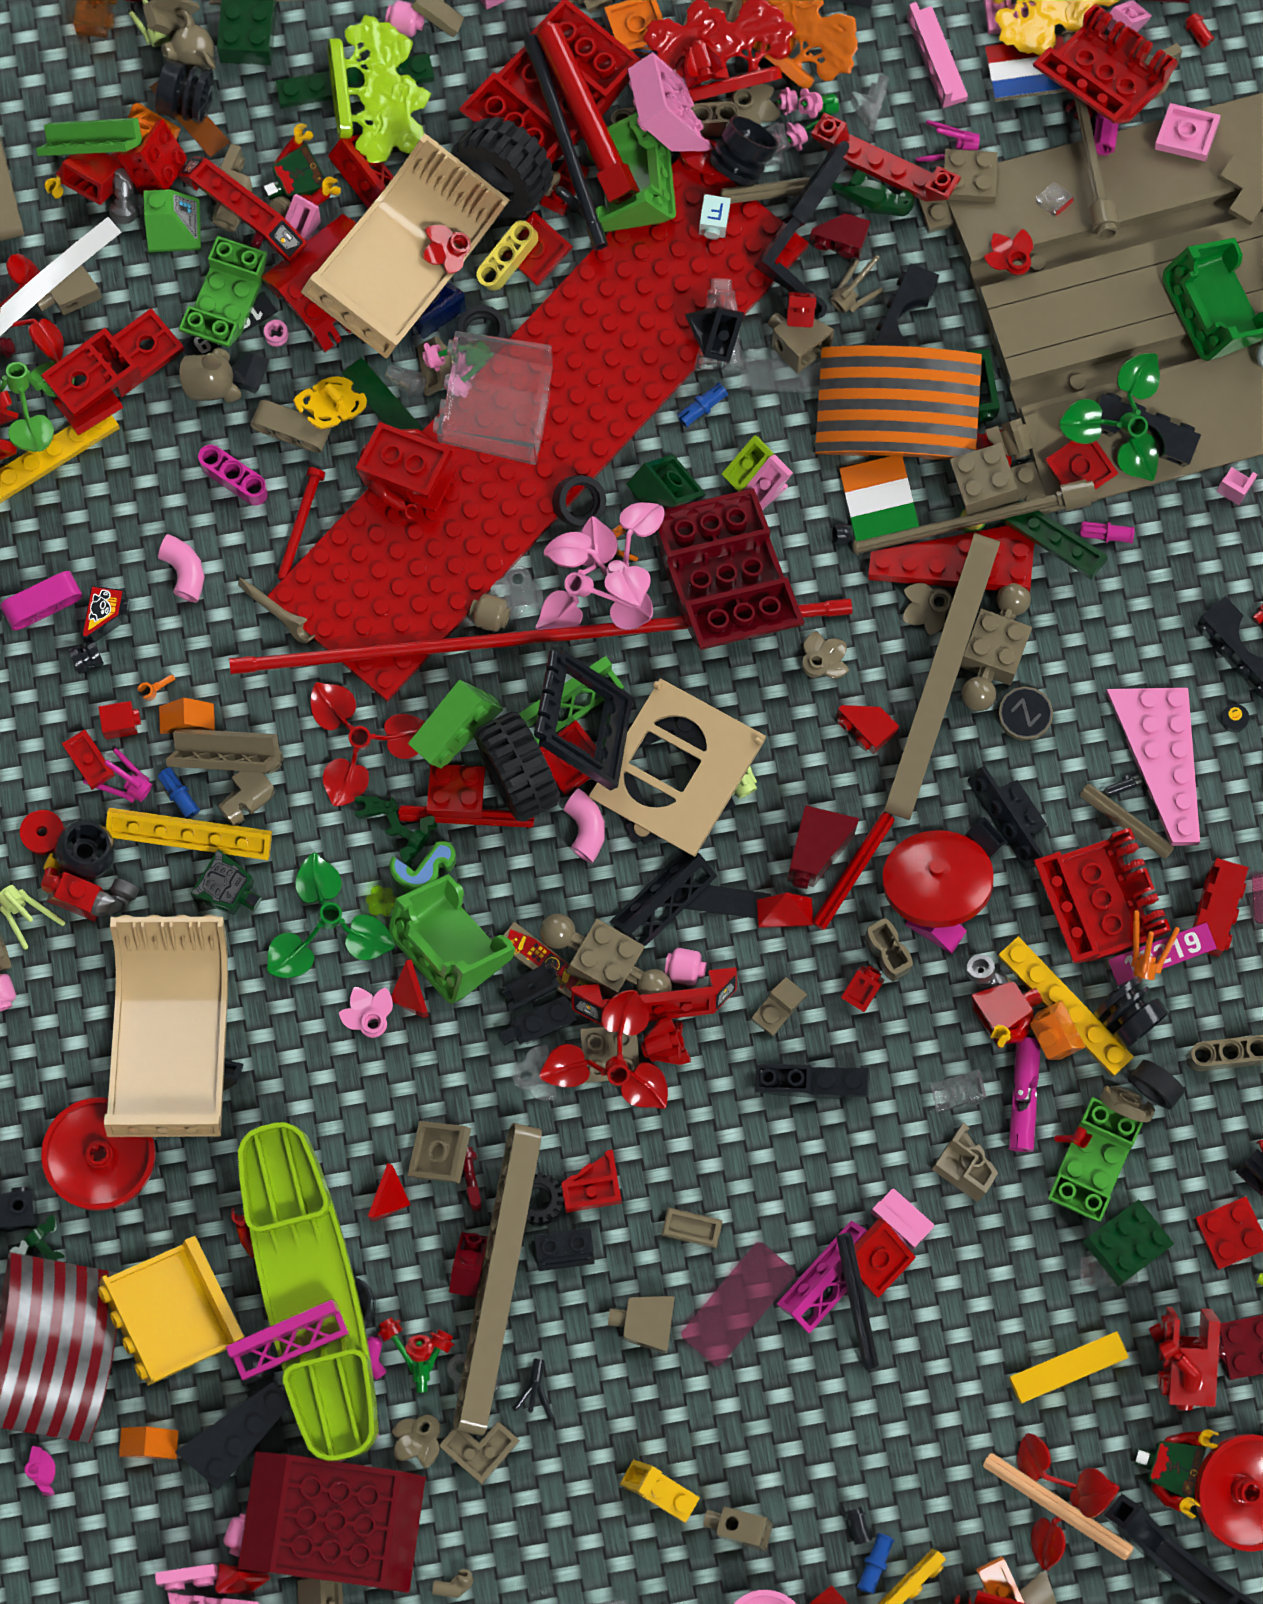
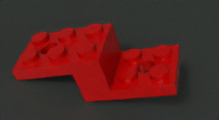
[41,308,185,418]

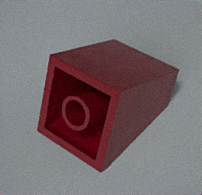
[787,805,859,889]

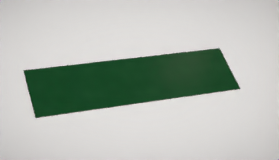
[341,357,424,431]

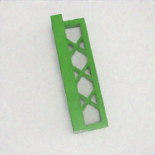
[36,118,143,156]
[519,656,624,746]

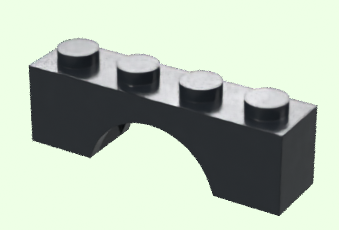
[869,263,940,347]
[1096,392,1201,467]
[1197,596,1263,698]

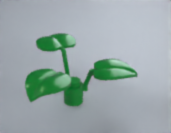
[1059,353,1160,481]
[267,852,395,978]

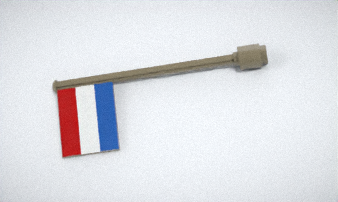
[985,30,1120,240]

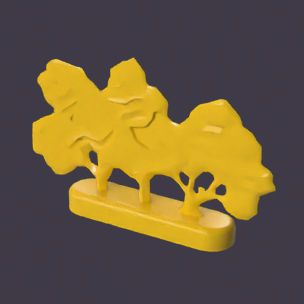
[993,0,1120,56]

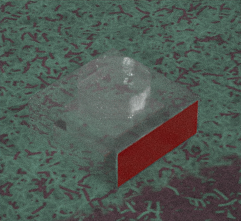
[1036,181,1074,218]

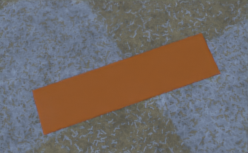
[149,80,230,157]

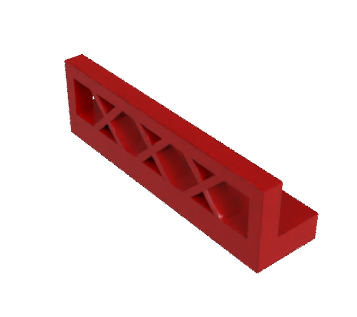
[328,134,394,209]

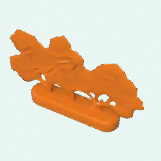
[741,0,858,90]

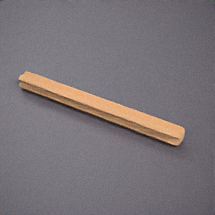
[983,1453,1134,1560]

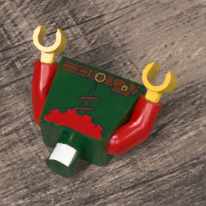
[263,124,341,206]
[1135,1429,1219,1519]

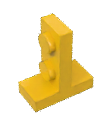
[619,1459,700,1523]

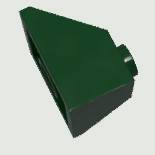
[626,454,706,507]

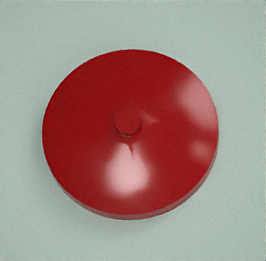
[883,830,994,928]
[41,1097,156,1211]
[1195,1434,1263,1552]

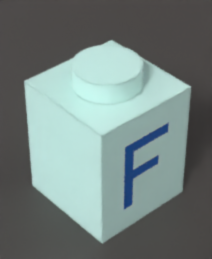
[699,194,731,239]

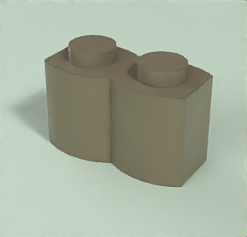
[865,918,913,981]

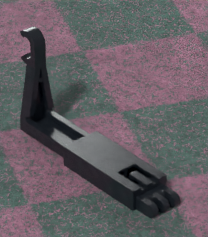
[754,141,850,320]

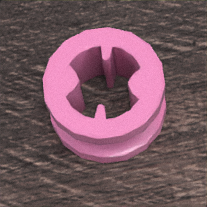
[264,320,289,347]

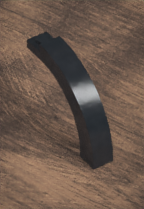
[1104,1493,1257,1604]

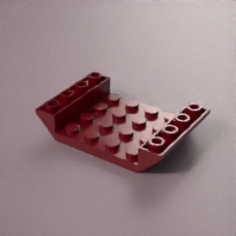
[237,1452,426,1593]

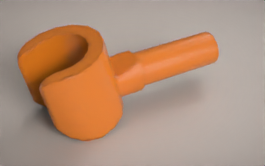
[137,674,176,701]

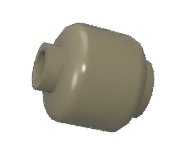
[469,594,511,632]

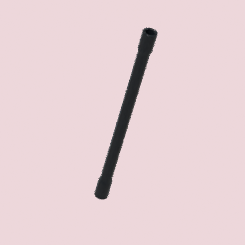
[523,34,608,251]

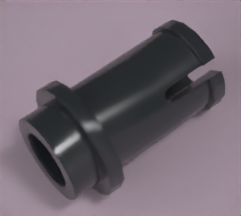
[844,1507,872,1546]

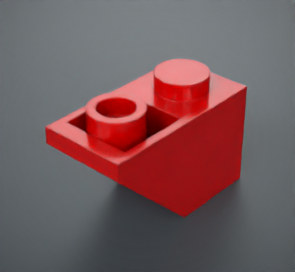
[836,705,899,755]

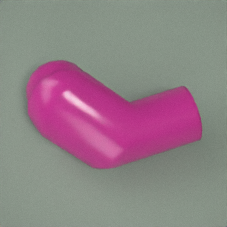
[367,1336,387,1380]

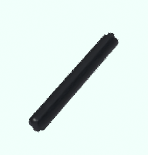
[837,1233,879,1370]

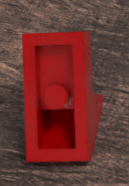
[787,292,816,328]

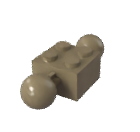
[960,583,1032,711]
[540,913,672,999]

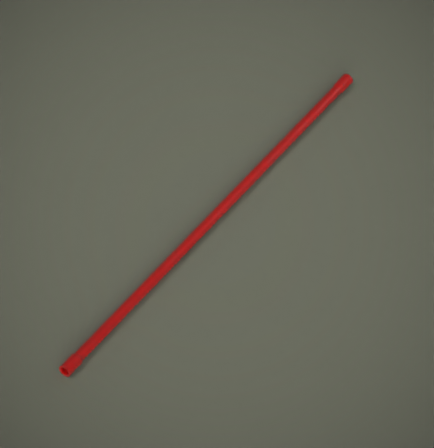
[229,598,852,675]

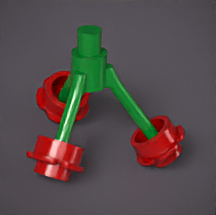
[377,1317,455,1393]

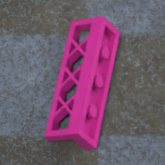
[777,1221,867,1334]
[226,1300,349,1380]

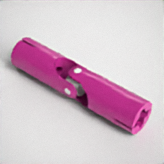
[1009,1037,1041,1152]

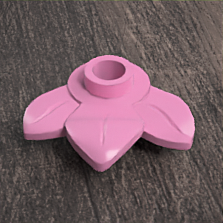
[339,987,393,1038]

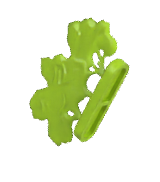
[327,15,431,163]

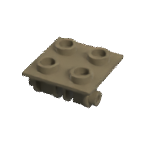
[580,1026,639,1083]

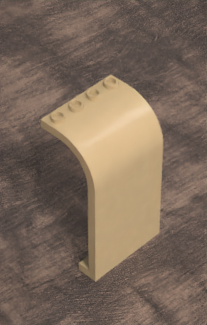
[301,134,509,359]
[104,915,228,1137]

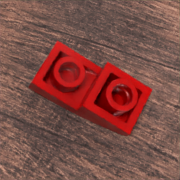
[540,161,590,216]

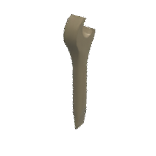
[238,578,315,644]

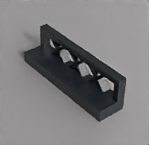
[609,851,717,946]

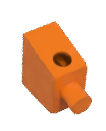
[1030,1000,1086,1060]

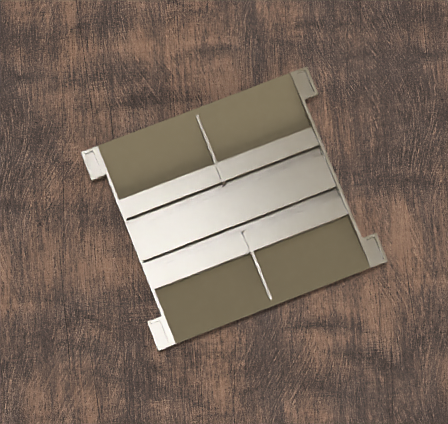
[917,93,1263,514]

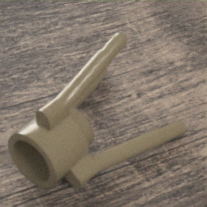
[830,255,883,314]

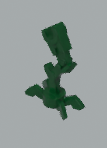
[355,796,438,868]
[9,1215,65,1261]

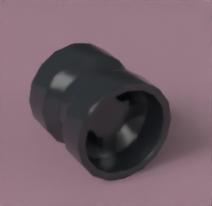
[68,639,104,675]

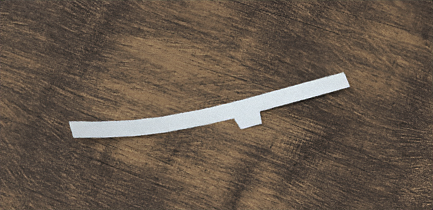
[0,217,122,336]

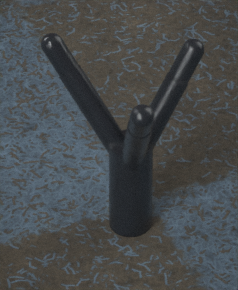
[513,1359,553,1420]

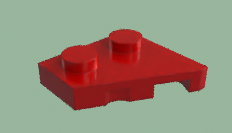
[561,1149,622,1213]

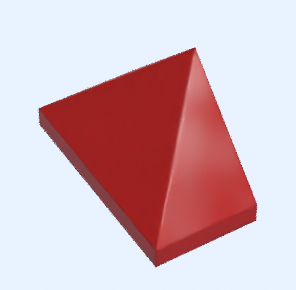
[757,893,813,928]
[391,959,429,1018]
[368,1163,411,1222]
[215,1563,271,1594]

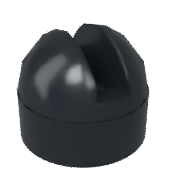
[832,523,853,545]

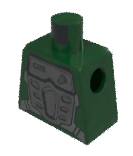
[191,850,262,915]

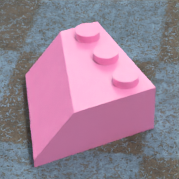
[628,52,712,151]

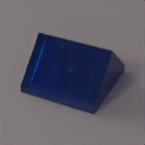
[413,282,466,339]

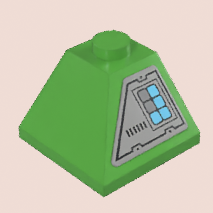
[144,190,201,252]

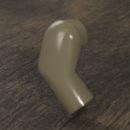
[432,1569,473,1598]

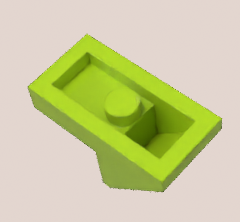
[722,435,774,492]

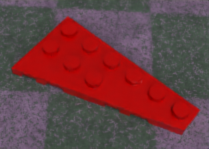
[868,526,1034,592]

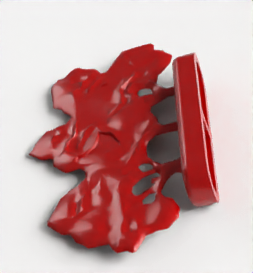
[643,0,797,102]

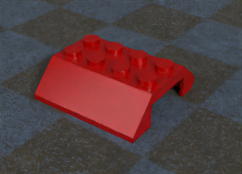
[1033,4,1178,124]
[261,214,357,353]
[1034,828,1171,964]

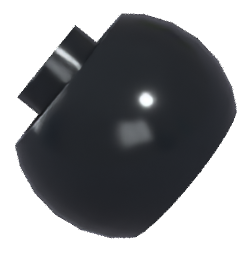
[55,820,115,880]

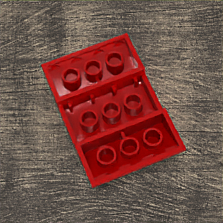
[459,0,641,164]

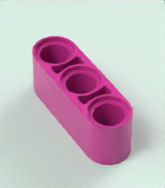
[198,445,268,506]
[0,571,83,631]

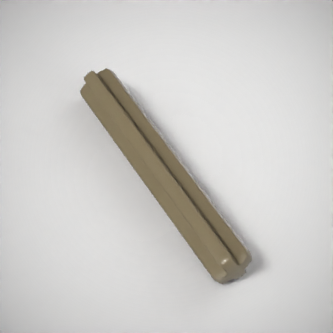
[719,177,811,204]
[1080,784,1174,859]

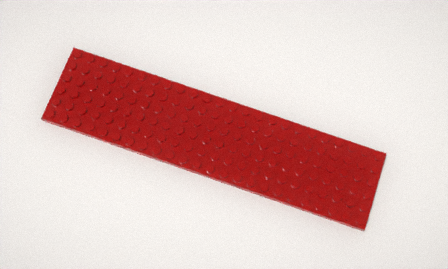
[267,157,809,703]

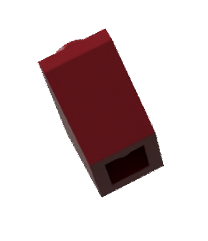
[809,213,870,259]
[449,1232,488,1298]

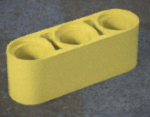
[477,221,538,291]

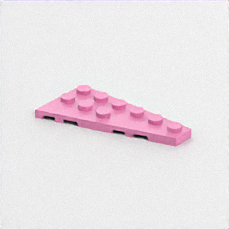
[1106,688,1200,846]

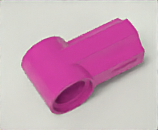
[1094,112,1119,156]

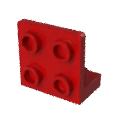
[116,119,187,196]

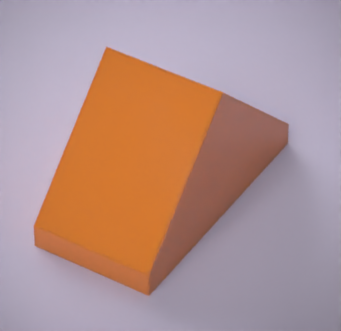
[159,697,215,734]
[119,1427,179,1460]

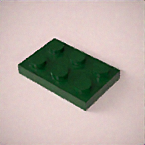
[1083,1199,1174,1287]

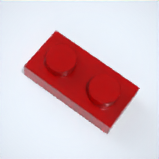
[62,729,115,790]

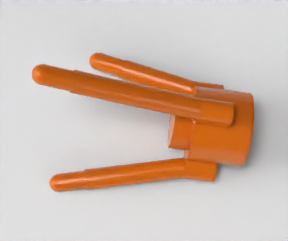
[1131,910,1180,980]

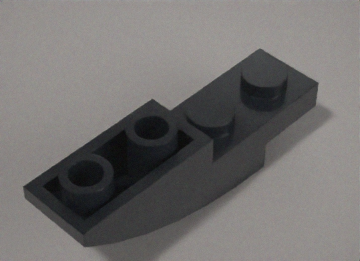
[755,1064,870,1099]

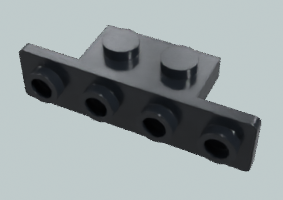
[968,766,1047,870]

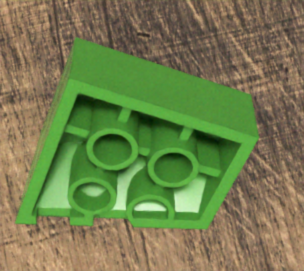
[408,679,503,768]

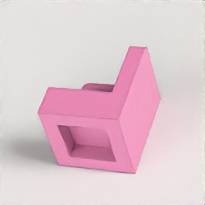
[1216,467,1258,505]

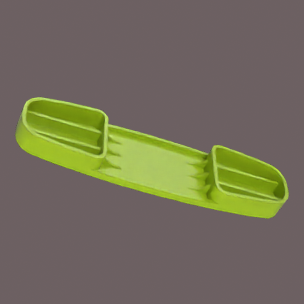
[238,1122,379,1461]

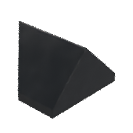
[684,306,744,363]

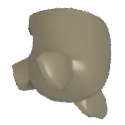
[161,10,216,76]
[179,348,242,403]

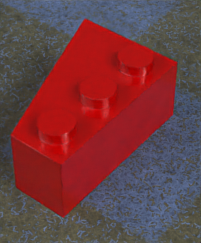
[1192,858,1249,957]

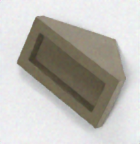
[417,336,457,396]

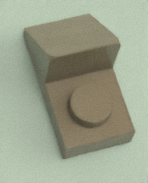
[751,977,808,1037]

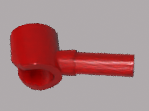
[1054,1127,1093,1148]

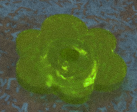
[366,886,396,916]

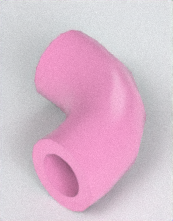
[158,534,204,603]
[563,788,605,863]

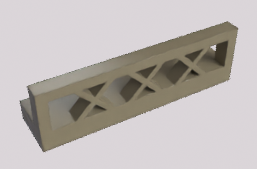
[166,729,280,773]

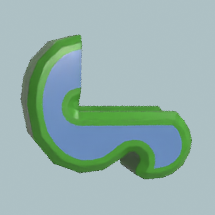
[389,841,456,893]

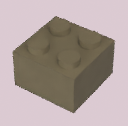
[950,443,1020,515]

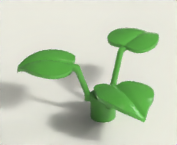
[0,361,75,452]

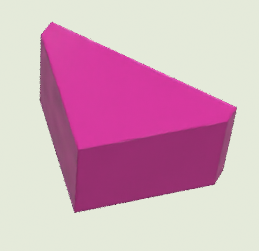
[905,921,967,954]

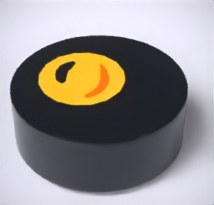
[1221,704,1249,732]

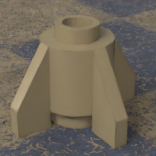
[985,413,1040,459]

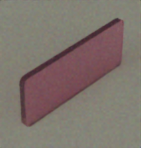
[681,1242,795,1366]

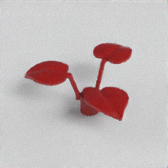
[0,254,64,364]
[311,682,425,806]
[539,990,668,1109]
[1017,1433,1120,1571]

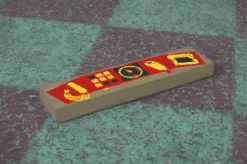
[503,922,587,1001]

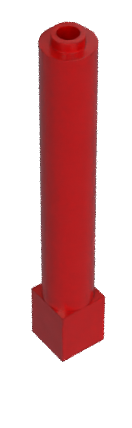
[536,21,640,205]

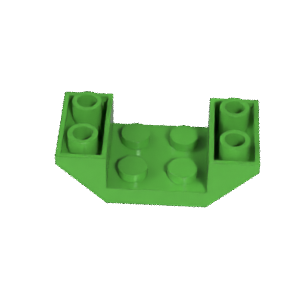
[179,236,267,348]
[1048,1097,1143,1223]

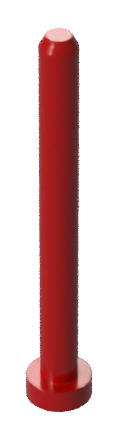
[277,467,326,581]

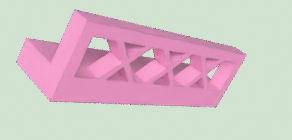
[907,2,968,108]

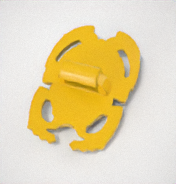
[293,376,367,430]

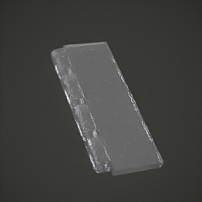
[740,348,821,394]

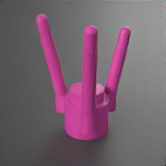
[915,120,980,162]
[83,748,153,803]

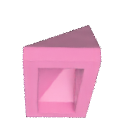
[285,194,321,241]

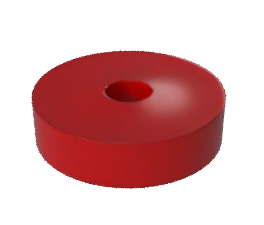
[20,810,64,855]

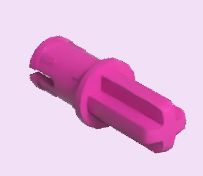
[1080,522,1135,544]

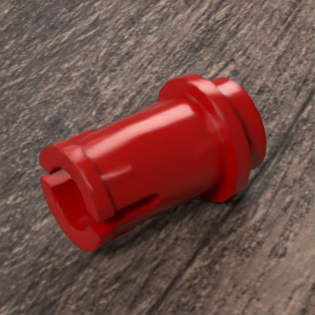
[1185,13,1215,48]

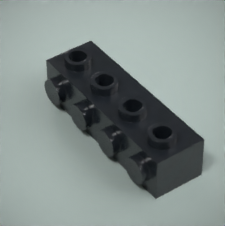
[0,1187,38,1232]

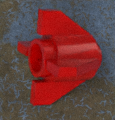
[683,40,726,88]
[641,1017,691,1065]

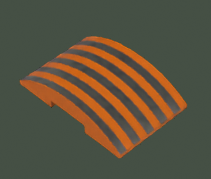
[815,345,982,460]

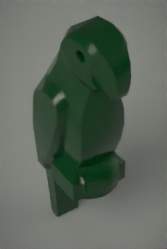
[830,170,914,216]

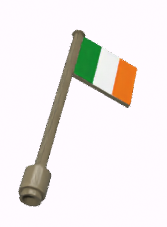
[839,456,1097,556]

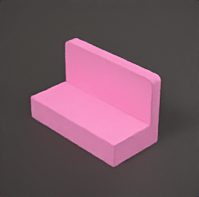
[871,1189,934,1251]

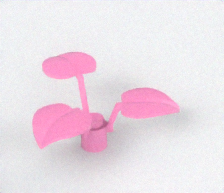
[544,503,665,608]
[535,516,653,630]

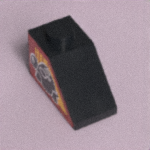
[82,586,130,643]

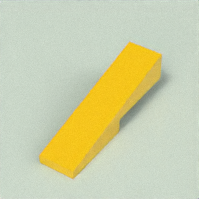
[1008,1331,1129,1404]

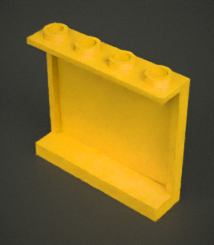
[98,1236,244,1386]

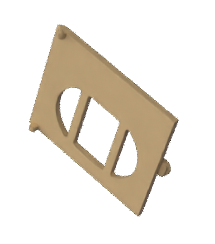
[589,678,766,857]

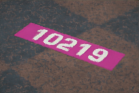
[1108,923,1217,985]

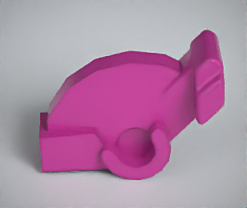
[25,1446,56,1496]

